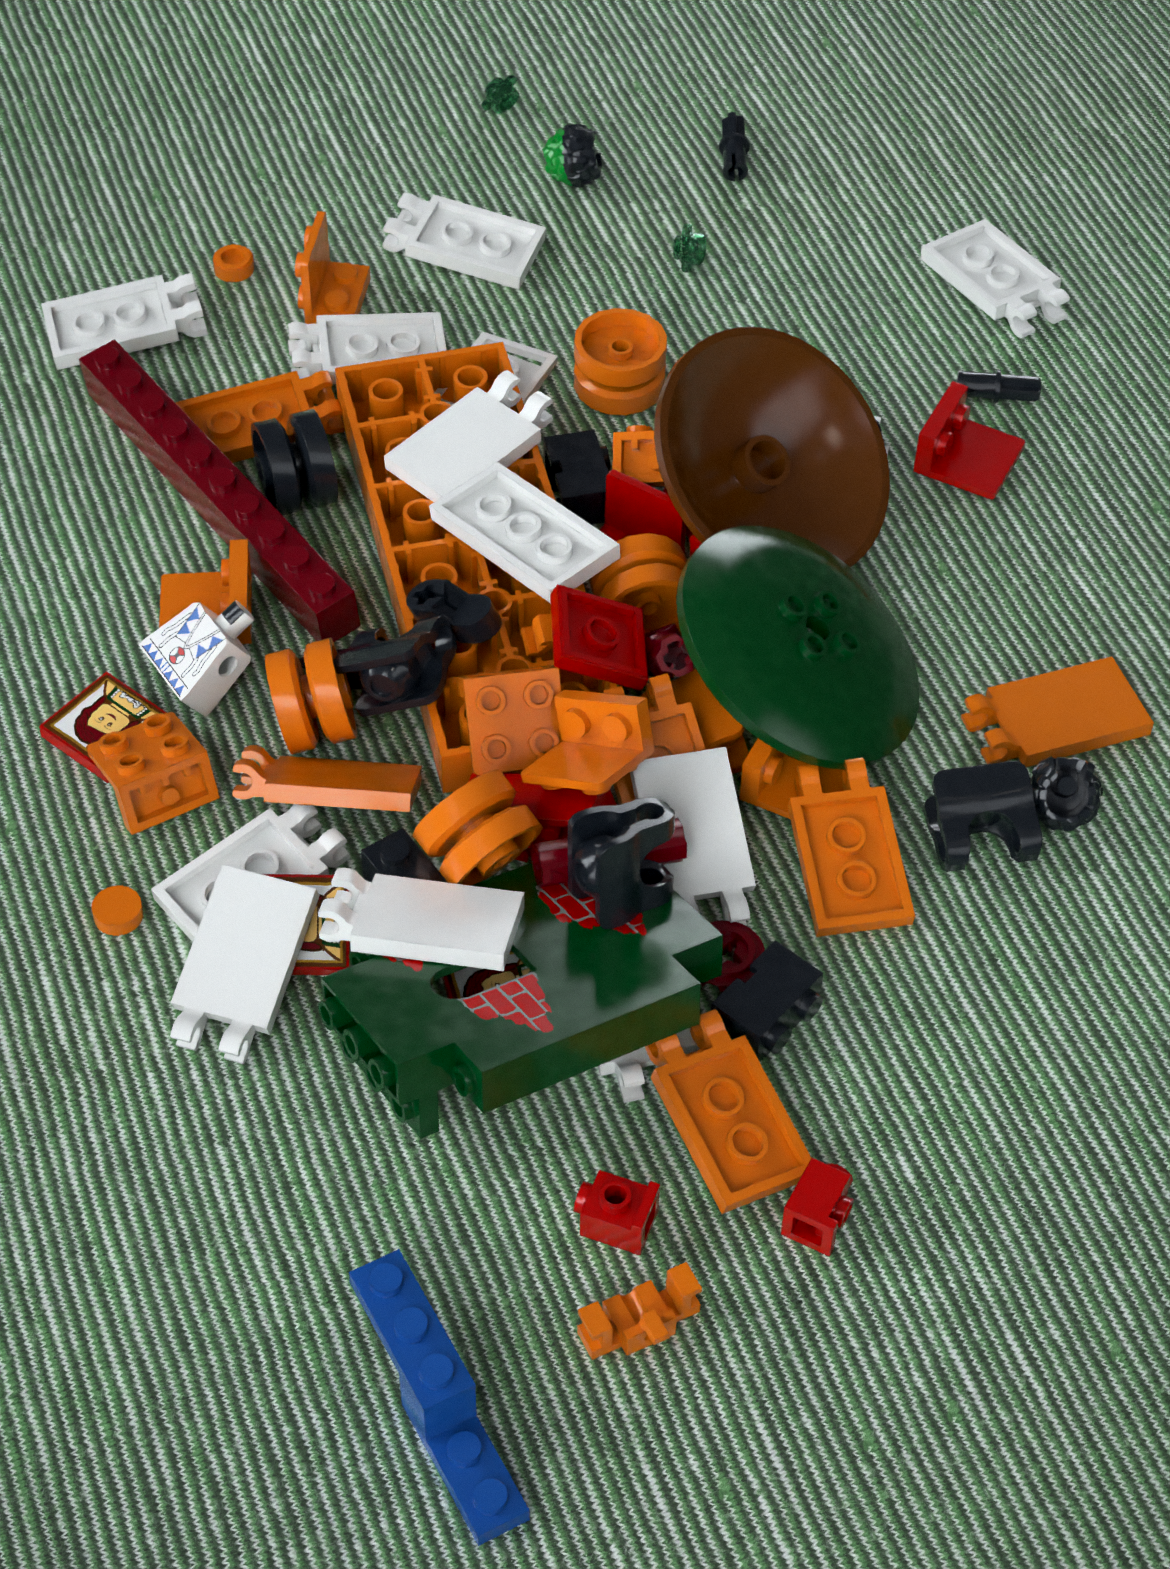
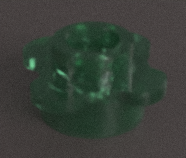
[481,75,519,114]
[673,223,706,273]

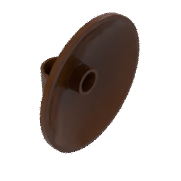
[654,327,890,568]

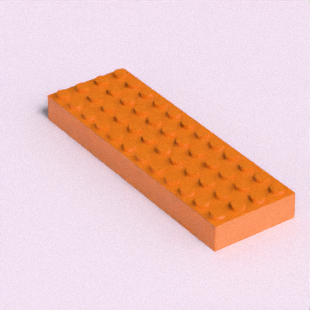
[335,342,617,793]

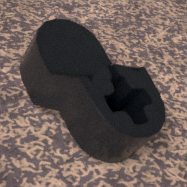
[406,579,502,644]

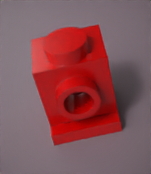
[781,1158,854,1257]
[574,1170,660,1255]

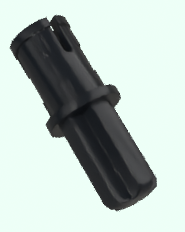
[719,112,750,181]
[957,369,1041,403]

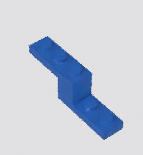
[349,1249,530,1546]

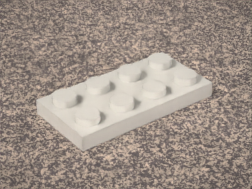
[429,462,621,604]

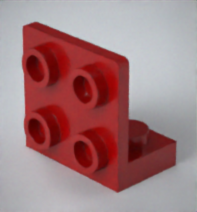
[913,381,1025,500]
[600,469,686,553]

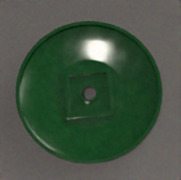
[676,526,920,769]

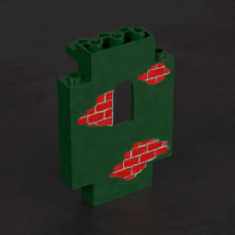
[318,863,723,1139]

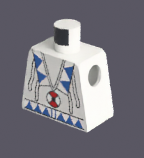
[139,600,255,717]

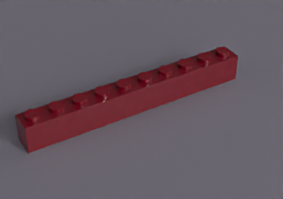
[79,339,361,642]

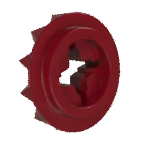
[701,920,765,992]

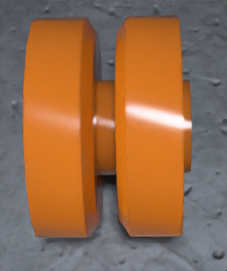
[574,308,667,415]
[589,533,687,636]
[265,637,357,755]
[413,769,543,885]

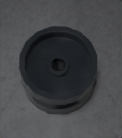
[251,409,338,516]

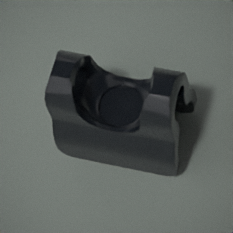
[333,615,457,717]
[923,761,1042,872]
[568,797,675,929]

